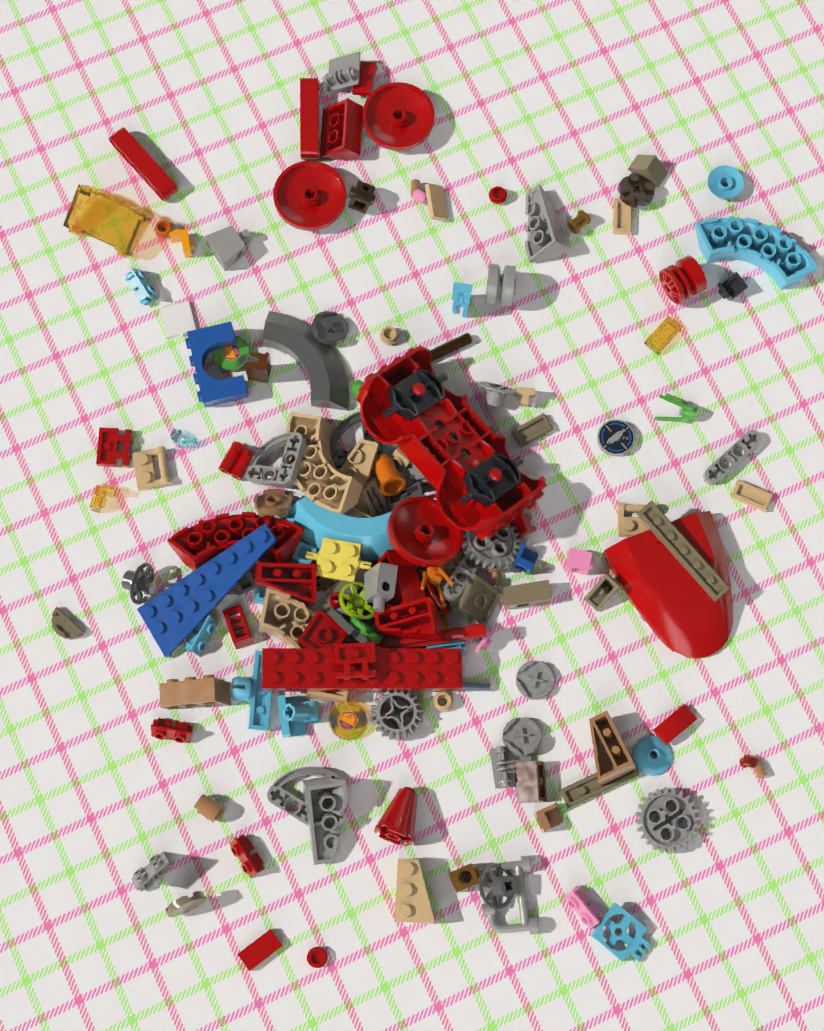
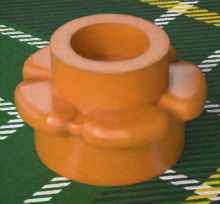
[155,220,173,238]

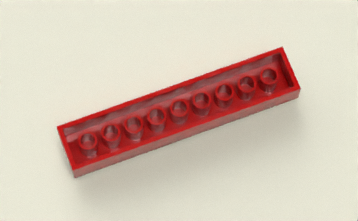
[261,648,463,692]

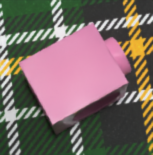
[564,547,595,575]

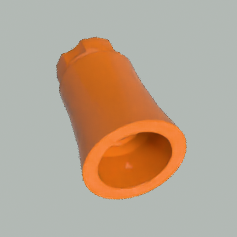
[374,453,406,496]

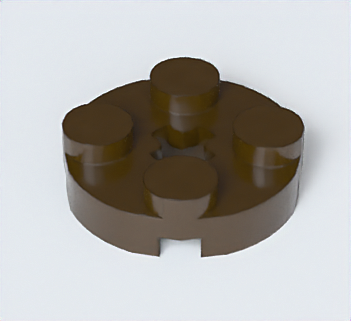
[618,173,655,208]

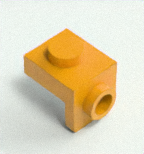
[169,229,195,258]

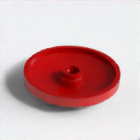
[362,82,435,151]
[273,161,347,231]
[387,496,464,567]

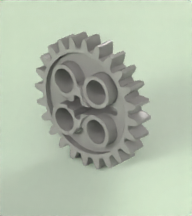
[461,525,521,570]
[635,787,701,854]

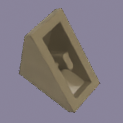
[628,155,668,188]
[584,572,621,612]

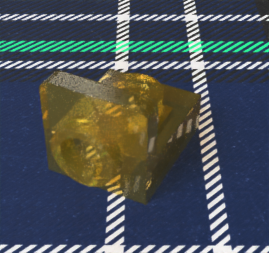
[89,484,117,513]

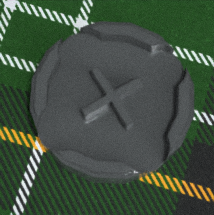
[311,311,348,345]

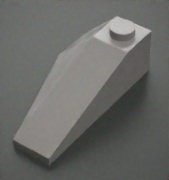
[525,184,570,263]
[302,777,348,865]

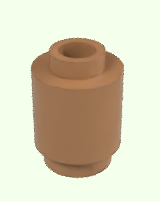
[194,794,225,823]

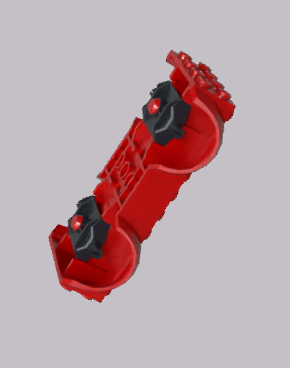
[356,345,547,541]

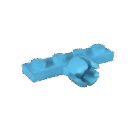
[231,650,272,731]

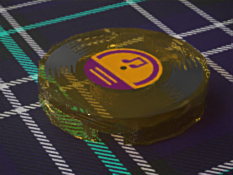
[329,700,368,741]

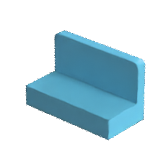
[277,695,307,738]

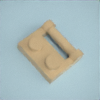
[132,446,172,491]
[617,502,657,537]

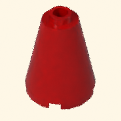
[374,787,418,846]

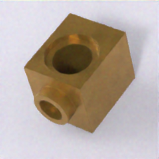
[448,863,481,893]

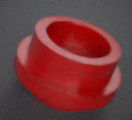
[489,186,507,204]

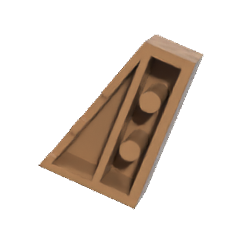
[159,675,231,710]
[589,711,636,786]

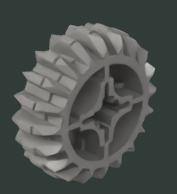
[370,691,424,741]

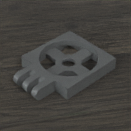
[327,607,378,648]

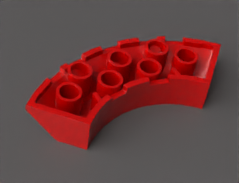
[167,512,305,571]

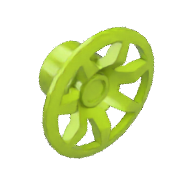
[339,582,374,620]

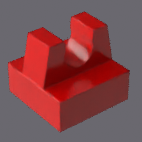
[511,513,537,539]

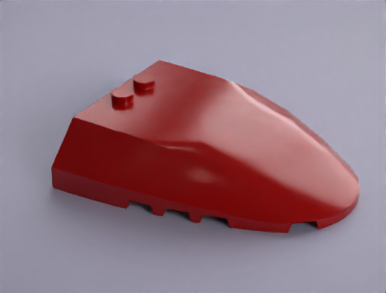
[603,511,733,659]

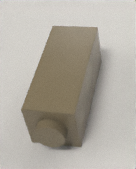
[499,580,552,610]

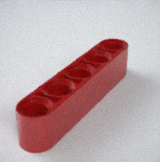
[300,78,319,159]
[108,127,178,201]

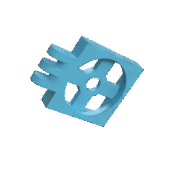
[590,902,651,962]

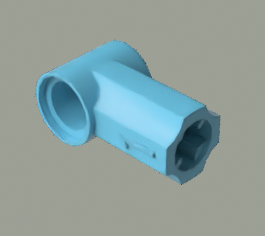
[283,700,321,724]

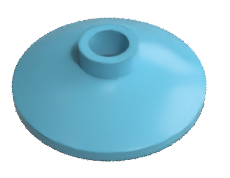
[707,165,744,199]
[632,736,672,776]

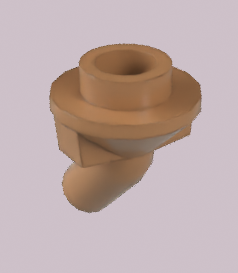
[486,565,504,586]

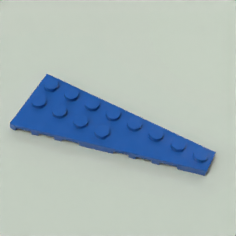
[137,523,277,658]

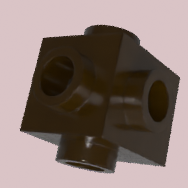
[348,180,376,214]

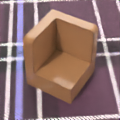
[534,802,563,832]

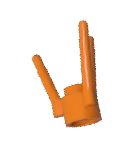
[421,566,454,607]

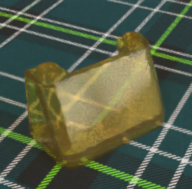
[63,184,154,258]

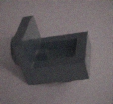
[717,272,748,301]

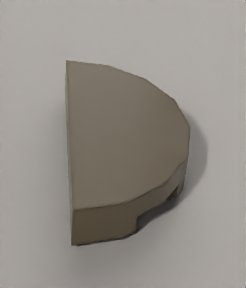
[51,606,85,640]

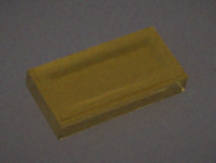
[644,316,682,355]

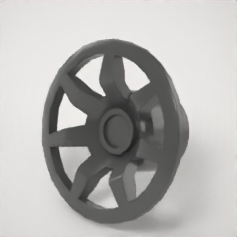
[122,563,154,605]
[479,864,517,909]

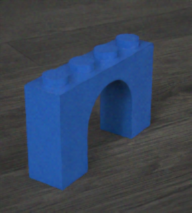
[185,322,249,407]

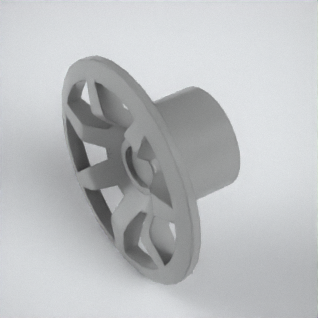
[478,382,518,407]

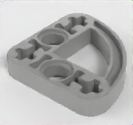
[245,432,307,488]
[267,767,340,825]

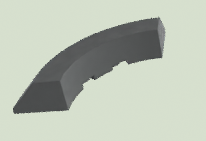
[262,311,349,411]

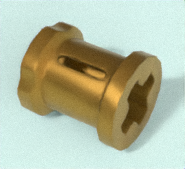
[567,210,591,234]

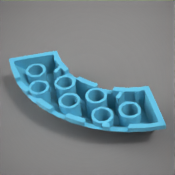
[695,216,818,290]
[283,496,394,561]

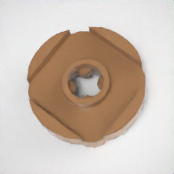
[254,489,293,517]

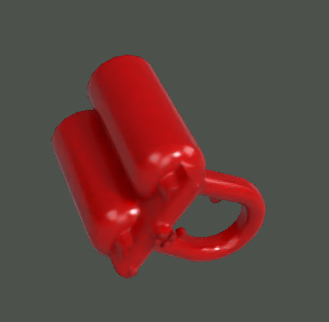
[218,441,255,481]

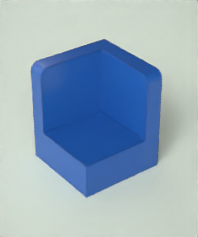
[512,542,539,575]

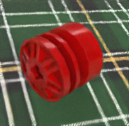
[659,255,707,305]

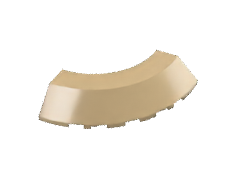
[286,412,363,514]
[258,588,348,702]

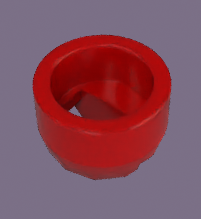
[329,592,345,608]

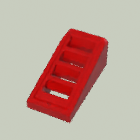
[223,604,254,649]

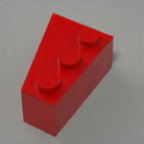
[254,562,317,605]
[374,596,443,640]

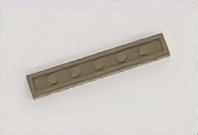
[636,500,730,602]

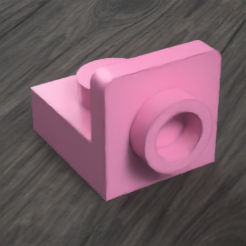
[469,619,492,652]

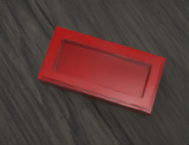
[237,929,283,971]

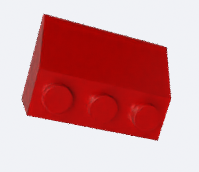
[320,98,363,161]
[374,549,426,608]

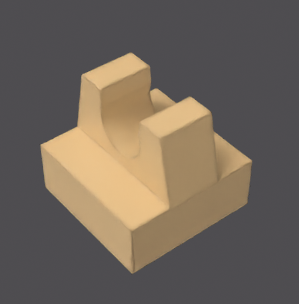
[515,387,535,407]

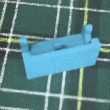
[452,282,472,318]

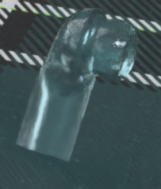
[171,429,197,448]

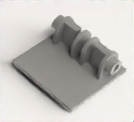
[322,52,361,92]
[490,746,531,789]
[132,852,173,892]

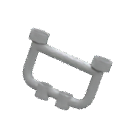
[482,855,539,935]

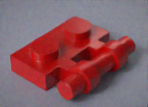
[96,427,134,468]
[334,642,376,681]

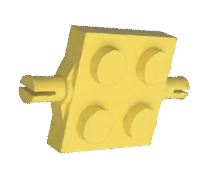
[306,538,372,582]

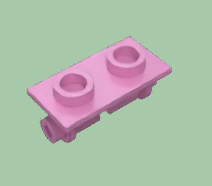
[564,886,603,929]

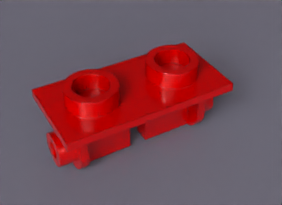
[151,718,193,743]
[230,834,265,878]

